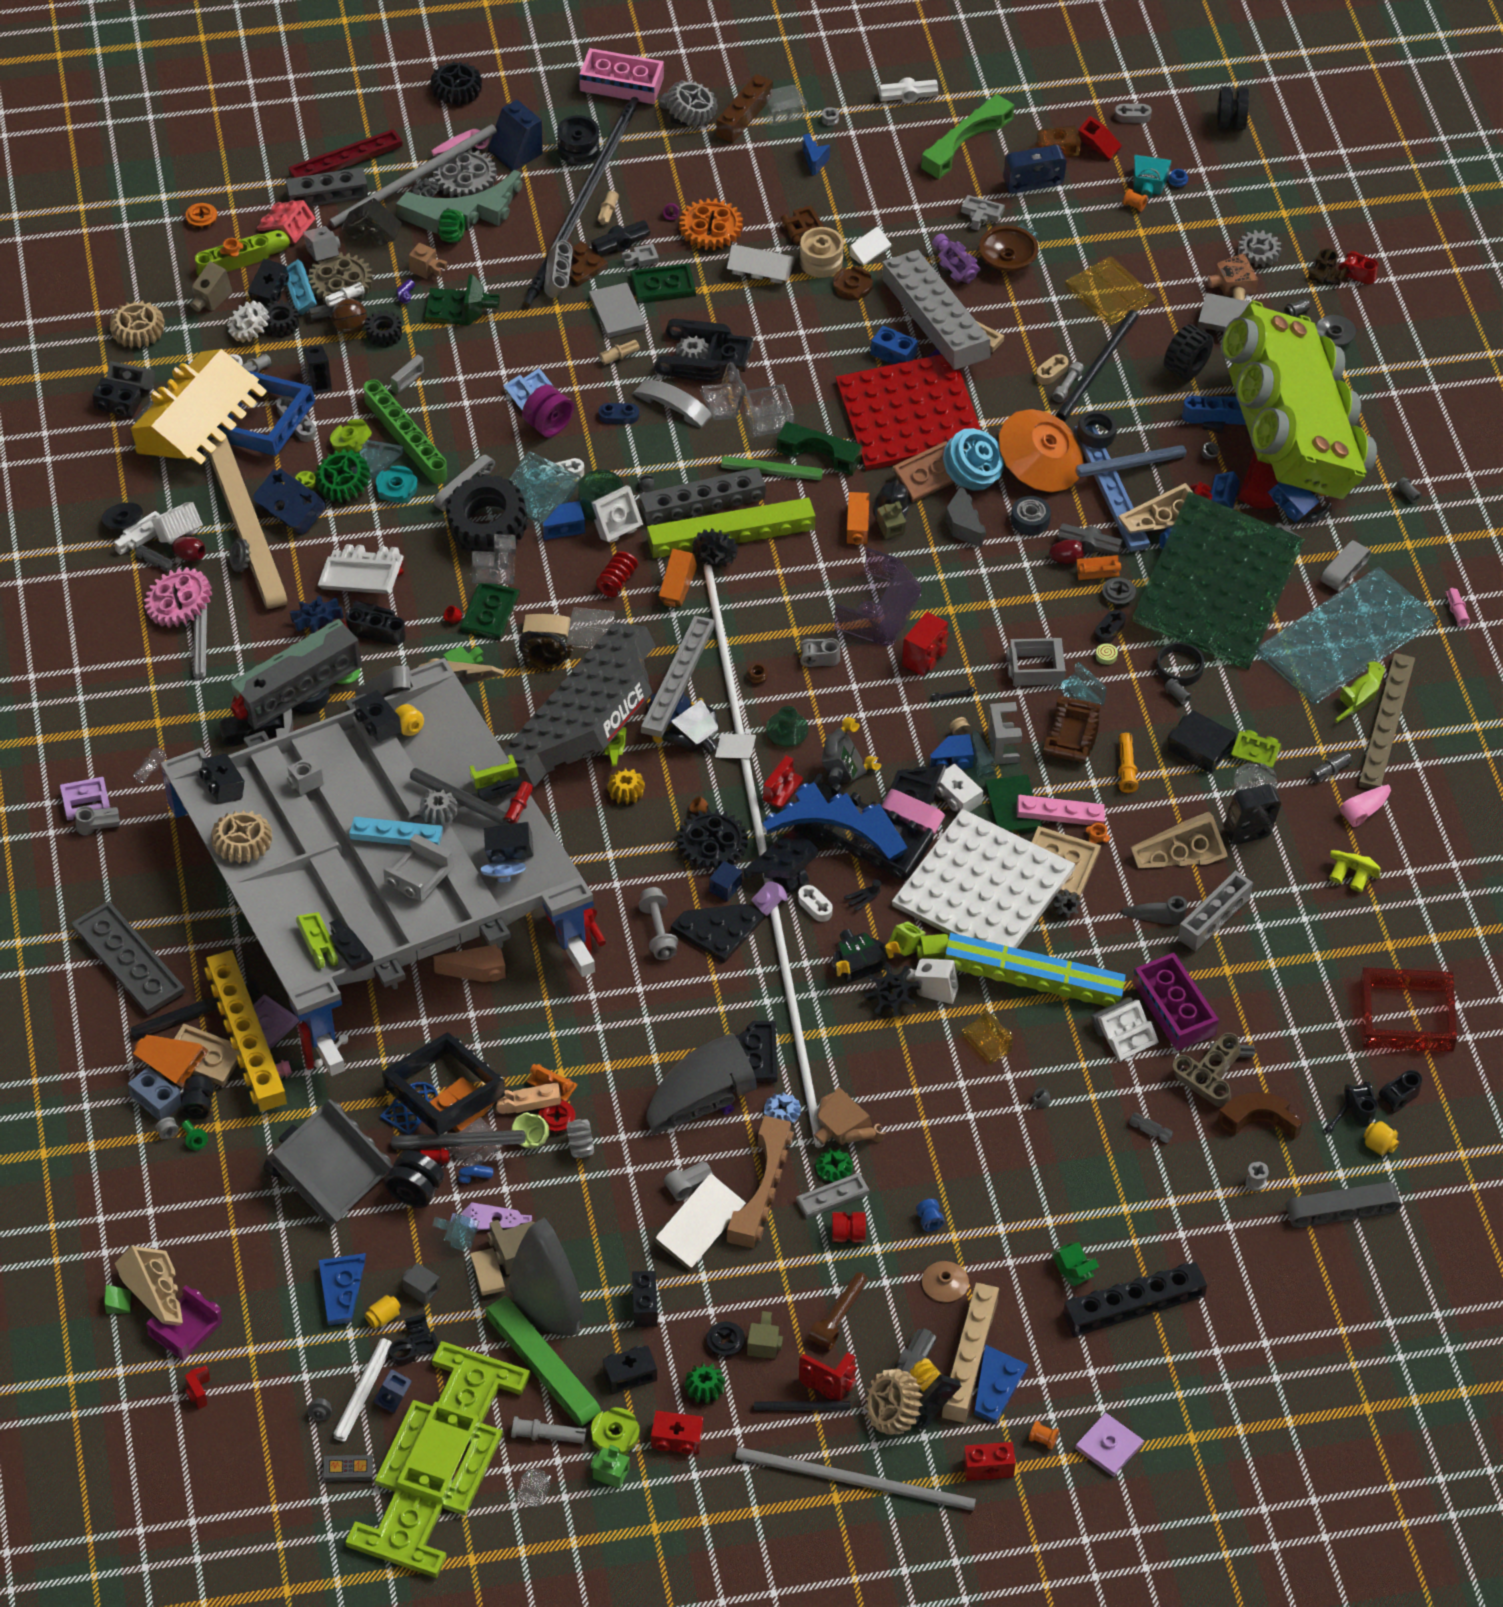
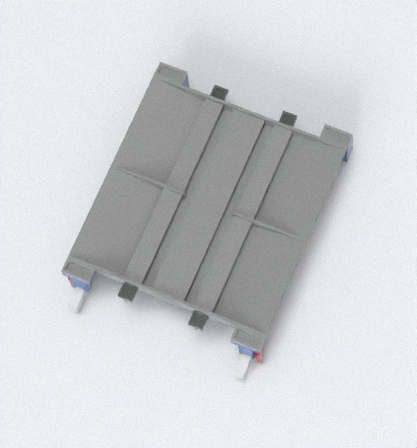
[161,658,595,1076]

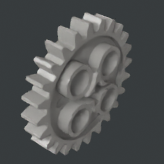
[433,148,497,198]

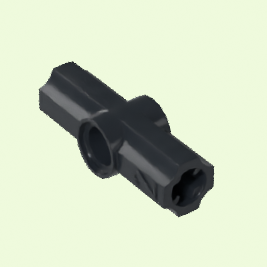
[590,220,650,256]

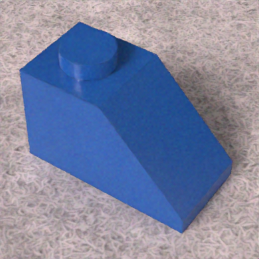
[543,501,585,540]

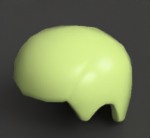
[512,1112,549,1149]

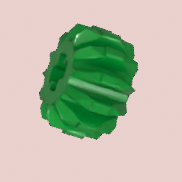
[438,209,465,243]
[685,1362,725,1404]

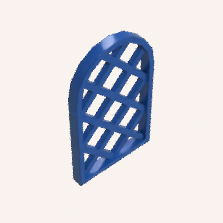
[380,1082,438,1135]

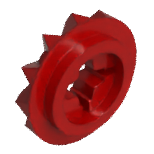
[539,1100,576,1134]

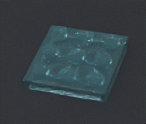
[509,451,582,525]

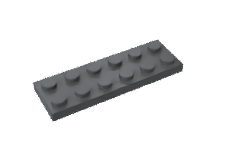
[72,901,185,1015]

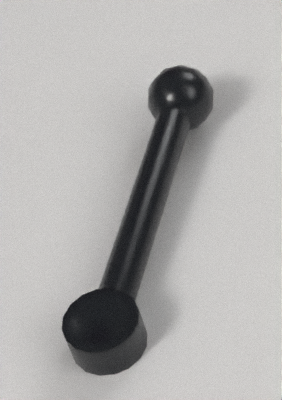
[932,687,976,702]
[1325,1099,1350,1133]

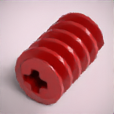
[596,551,639,597]

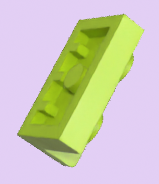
[1231,730,1282,770]

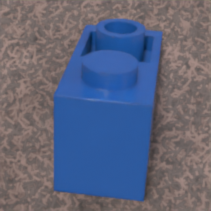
[1268,482,1319,523]
[929,734,974,770]

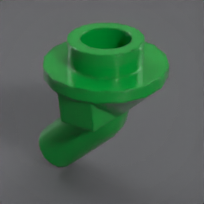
[181,1120,208,1150]

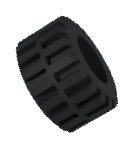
[1164,324,1214,380]

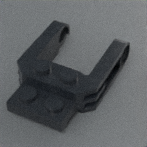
[654,319,754,381]

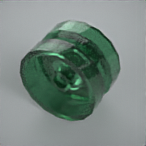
[578,470,623,522]

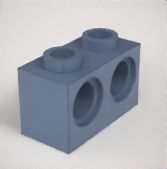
[128,1067,181,1121]

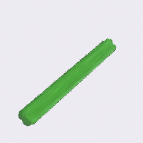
[721,456,823,481]

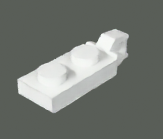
[114,511,160,555]

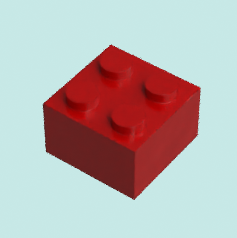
[902,611,949,676]

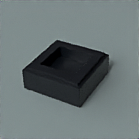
[1202,421,1226,434]

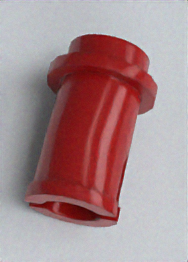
[420,1147,450,1166]

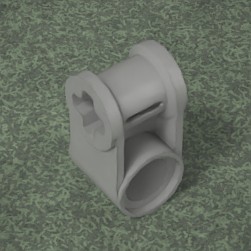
[800,638,841,667]

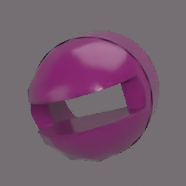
[663,203,679,220]

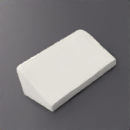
[850,227,891,266]

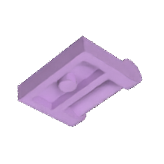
[60,777,110,821]

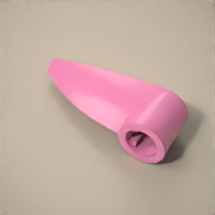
[431,129,489,156]
[1339,784,1391,827]

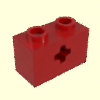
[651,1410,703,1454]
[963,1442,1016,1481]

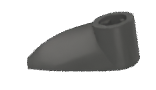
[1122,896,1188,925]

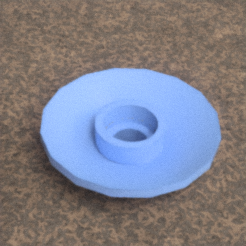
[481,861,526,882]

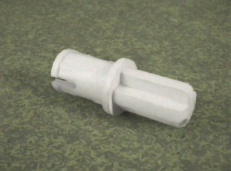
[325,282,365,307]

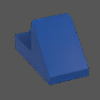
[802,134,830,176]

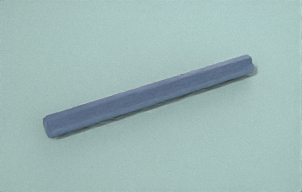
[1075,445,1186,477]

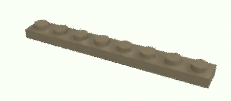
[1359,653,1415,790]

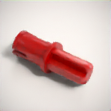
[503,781,533,824]

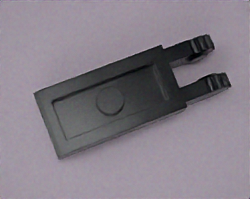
[911,1375,962,1430]

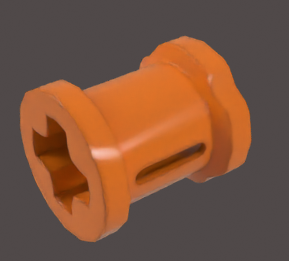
[1123,188,1148,212]
[1029,1420,1059,1449]

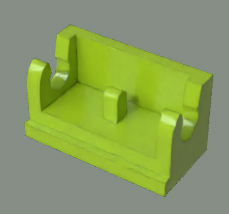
[469,754,519,793]

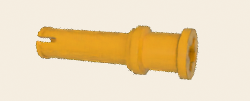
[1118,733,1139,793]

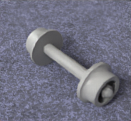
[639,887,678,960]

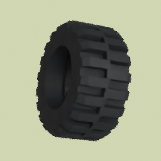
[446,474,528,556]

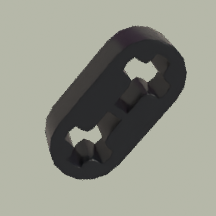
[1095,610,1126,644]

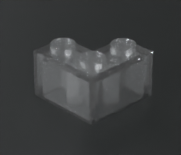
[471,534,516,584]

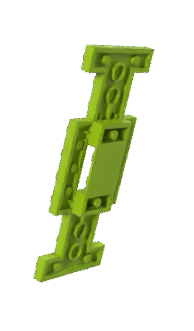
[345,1341,530,1578]

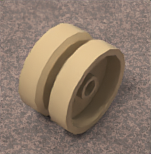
[800,227,844,278]

